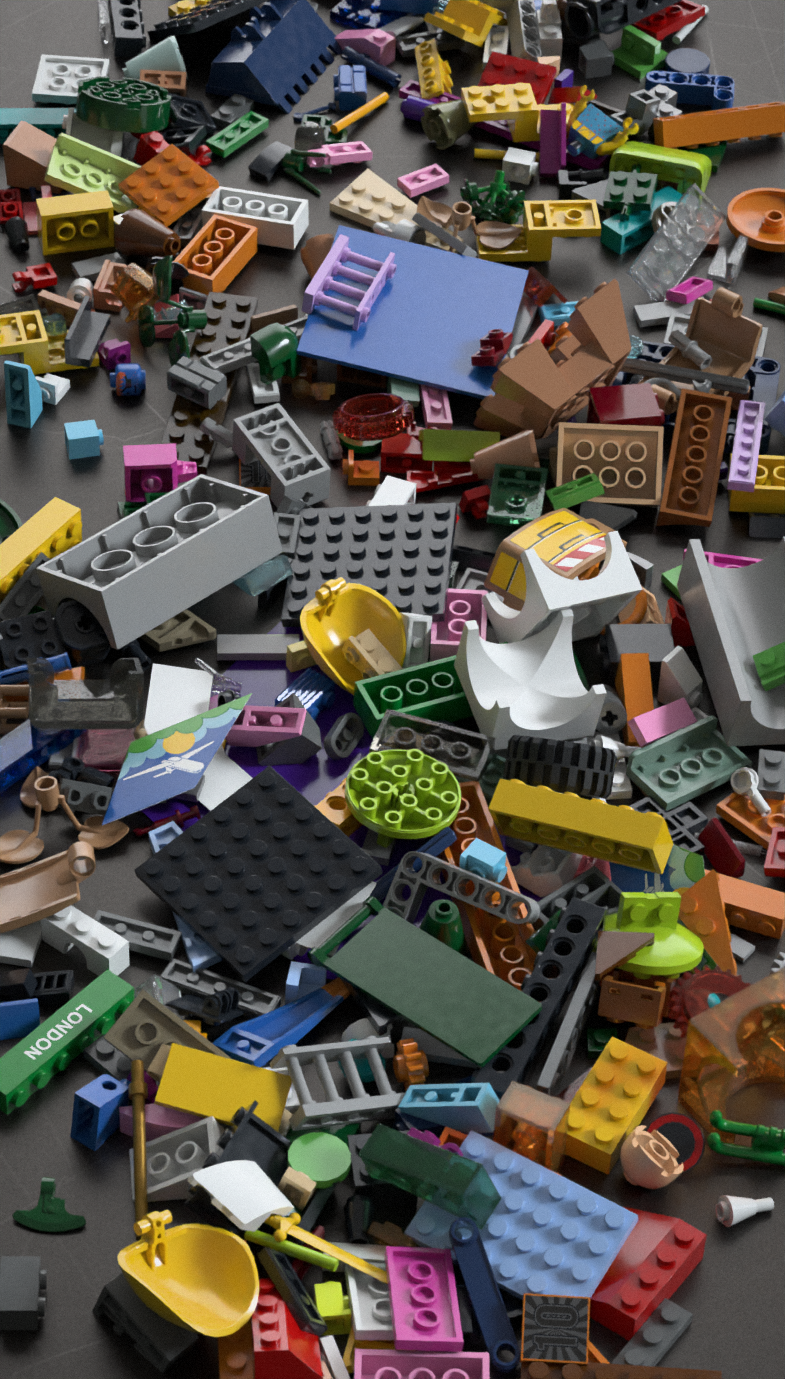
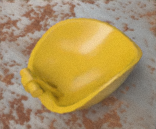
[300,577,406,696]
[117,1210,259,1337]

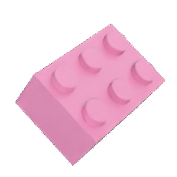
[430,588,488,662]

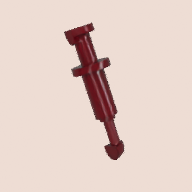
[133,805,201,837]

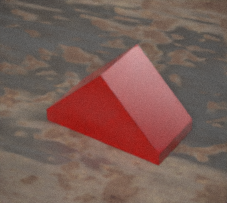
[665,598,696,647]

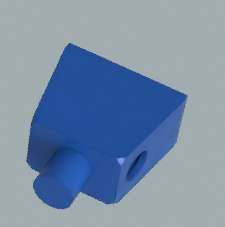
[70,1074,131,1151]

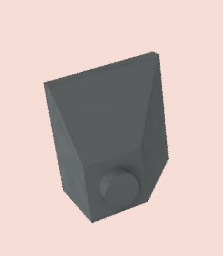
[579,500,639,531]
[256,693,322,766]

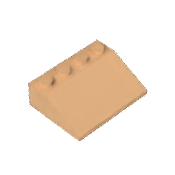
[555,422,664,507]

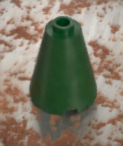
[419,900,469,958]

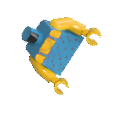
[567,85,639,159]

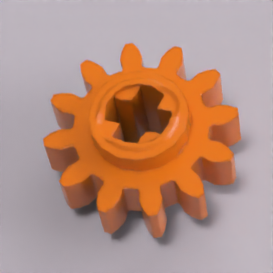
[393,1038,429,1090]

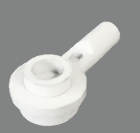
[731,767,772,817]

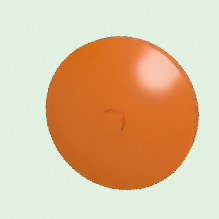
[726,188,785,252]

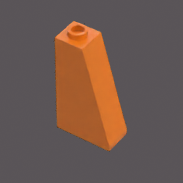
[615,653,654,748]

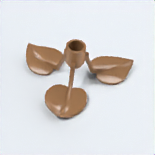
[417,196,521,252]
[0,766,129,864]

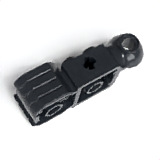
[0,600,111,671]

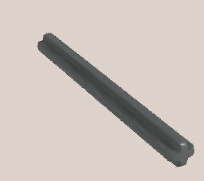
[620,357,749,395]

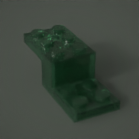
[487,458,550,526]

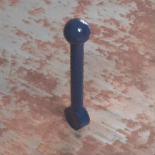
[293,101,337,121]

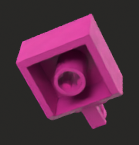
[123,443,197,502]

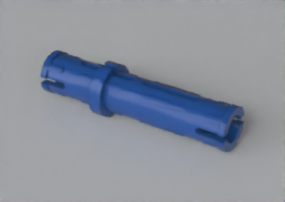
[0,652,72,685]

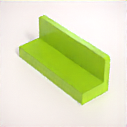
[419,429,500,462]

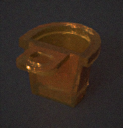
[110,262,160,323]

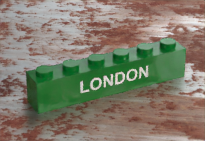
[0,969,135,1115]

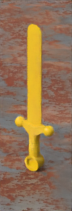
[264,1212,388,1284]

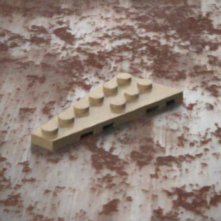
[330,169,463,253]

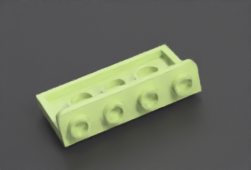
[44,133,142,214]

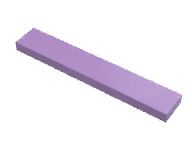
[727,400,765,492]

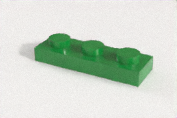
[206,111,269,158]

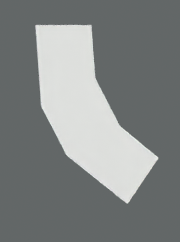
[144,663,253,811]

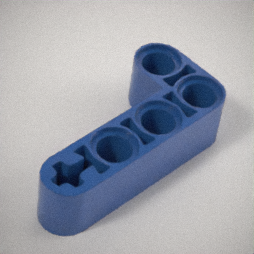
[645,71,734,110]

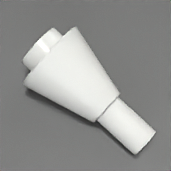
[590,734,641,759]
[715,1195,774,1227]

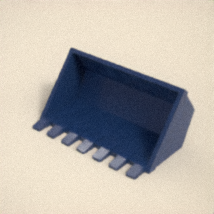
[206,0,343,114]

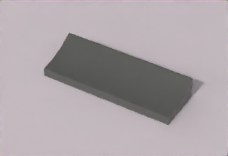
[521,952,600,1127]

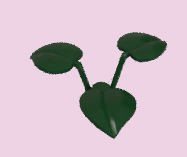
[137,255,207,366]

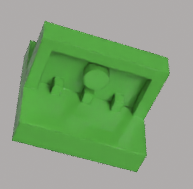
[611,25,668,79]

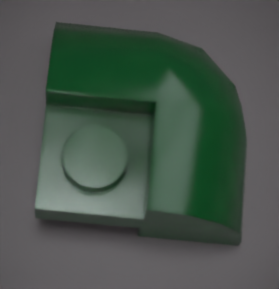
[250,323,301,385]

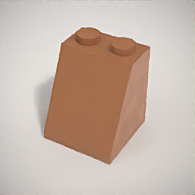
[3,121,63,194]

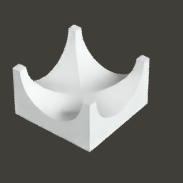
[481,531,642,644]
[454,608,607,751]

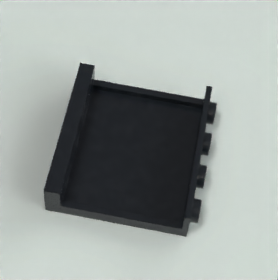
[184,1100,338,1265]

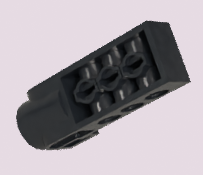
[565,0,681,40]

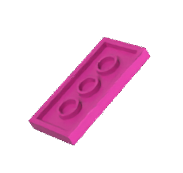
[384,1246,463,1352]

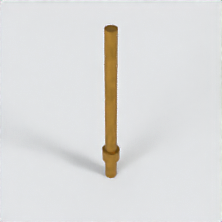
[129,1060,148,1240]

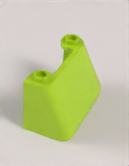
[609,141,712,207]

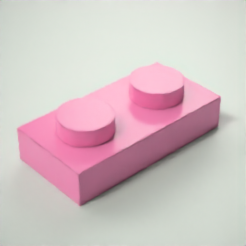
[397,164,449,198]

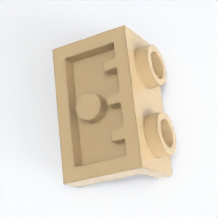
[342,628,403,679]

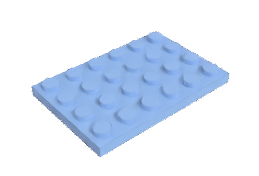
[404,1130,638,1300]

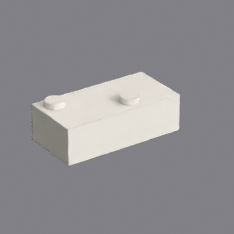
[202,186,309,249]

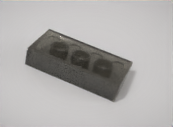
[369,709,495,782]

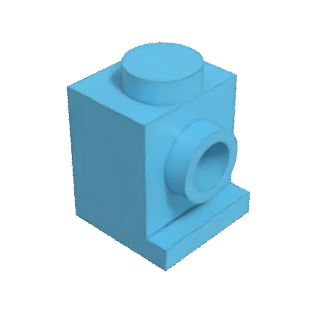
[459,838,507,883]

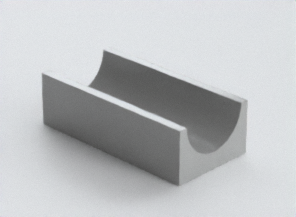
[36,474,283,650]
[677,536,785,746]

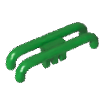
[707,1110,785,1166]

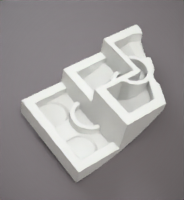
[187,1160,294,1232]

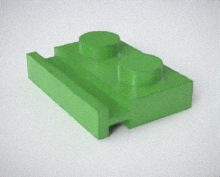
[545,473,605,510]
[753,642,785,691]

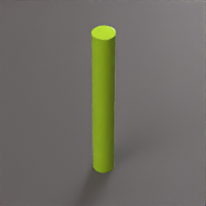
[244,1230,339,1272]

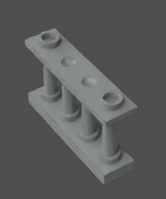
[269,1036,406,1131]

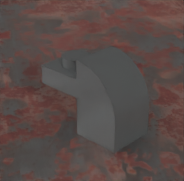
[610,89,661,137]

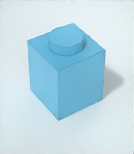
[64,420,104,460]

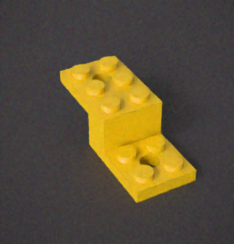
[424,0,508,47]
[461,83,574,142]
[475,200,601,262]
[0,310,99,375]

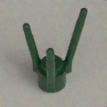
[282,148,331,195]

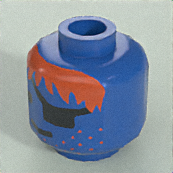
[110,363,146,396]

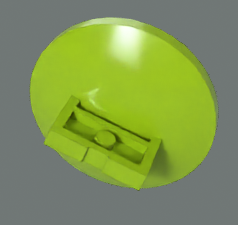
[345,749,461,848]
[592,892,704,979]

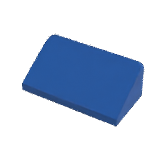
[0,998,40,1040]

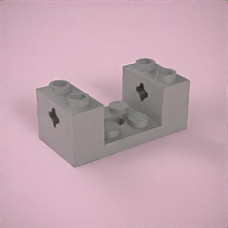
[232,403,331,508]

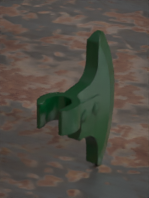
[12,1177,86,1232]

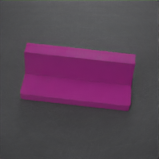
[539,103,566,178]

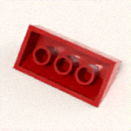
[251,1278,323,1379]

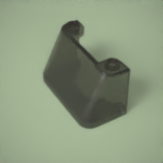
[26,658,144,729]

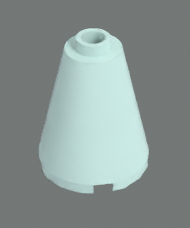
[123,36,188,80]

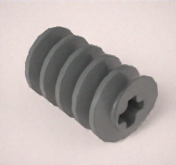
[588,684,627,734]

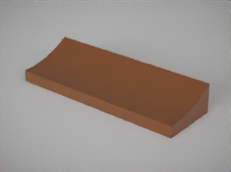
[656,388,732,527]

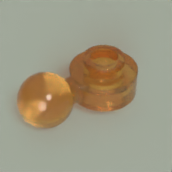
[291,379,335,400]

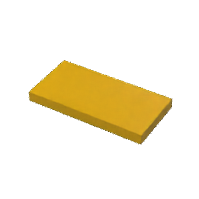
[154,1043,292,1132]

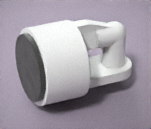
[373,220,426,246]

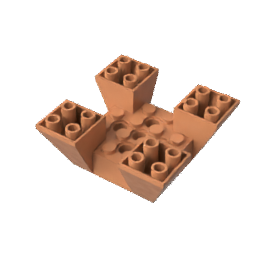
[473,279,632,440]

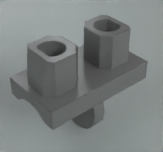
[58,778,112,816]

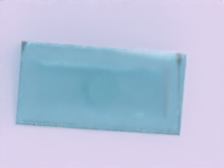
[232,555,293,596]

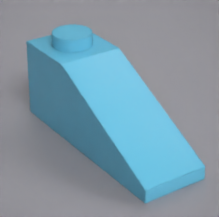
[4,360,42,429]
[398,1083,504,1133]

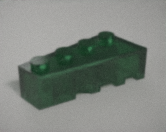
[358,1124,502,1230]

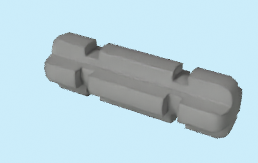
[200,418,234,452]
[320,420,343,460]

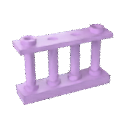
[301,234,397,331]

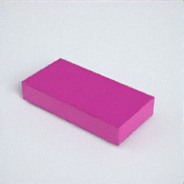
[666,276,713,304]

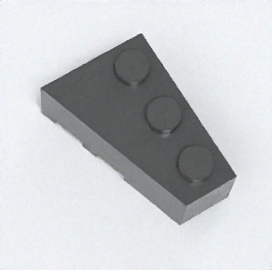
[532,866,623,931]

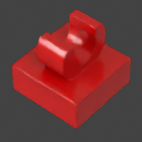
[459,485,491,520]

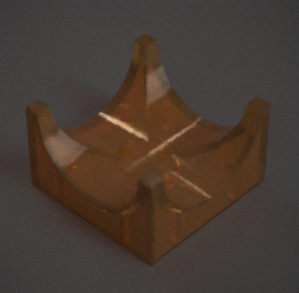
[678,967,785,1144]

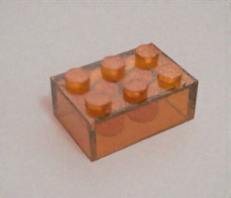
[493,1081,570,1173]

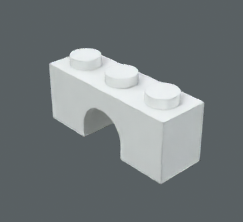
[41,905,130,976]

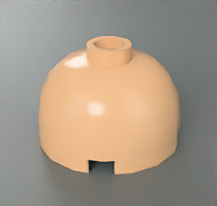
[620,1125,684,1190]

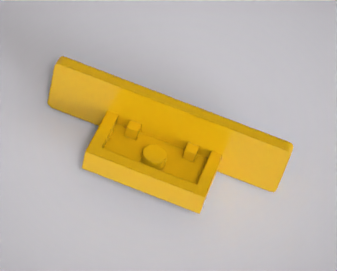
[415,39,453,100]

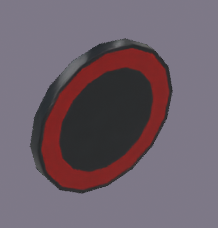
[646,1112,705,1174]

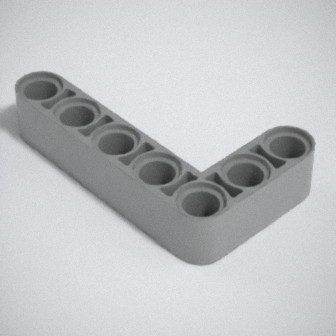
[478,0,542,62]
[383,851,540,925]

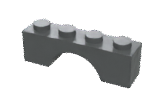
[560,19,614,79]

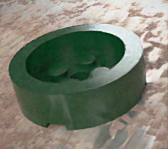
[75,76,171,133]

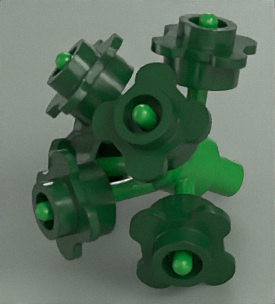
[460,170,527,225]

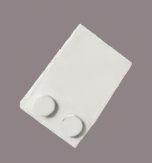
[129,1116,225,1202]

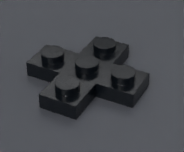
[629,796,708,856]

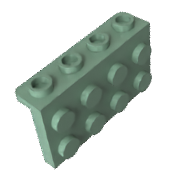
[626,715,753,811]

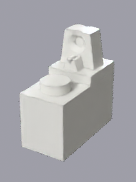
[536,0,563,62]

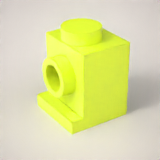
[314,1281,351,1336]

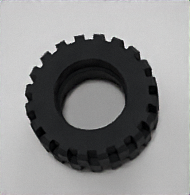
[503,735,617,799]

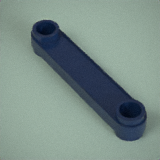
[449,1217,521,1373]

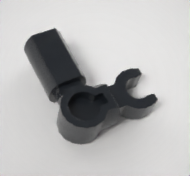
[48,757,114,788]

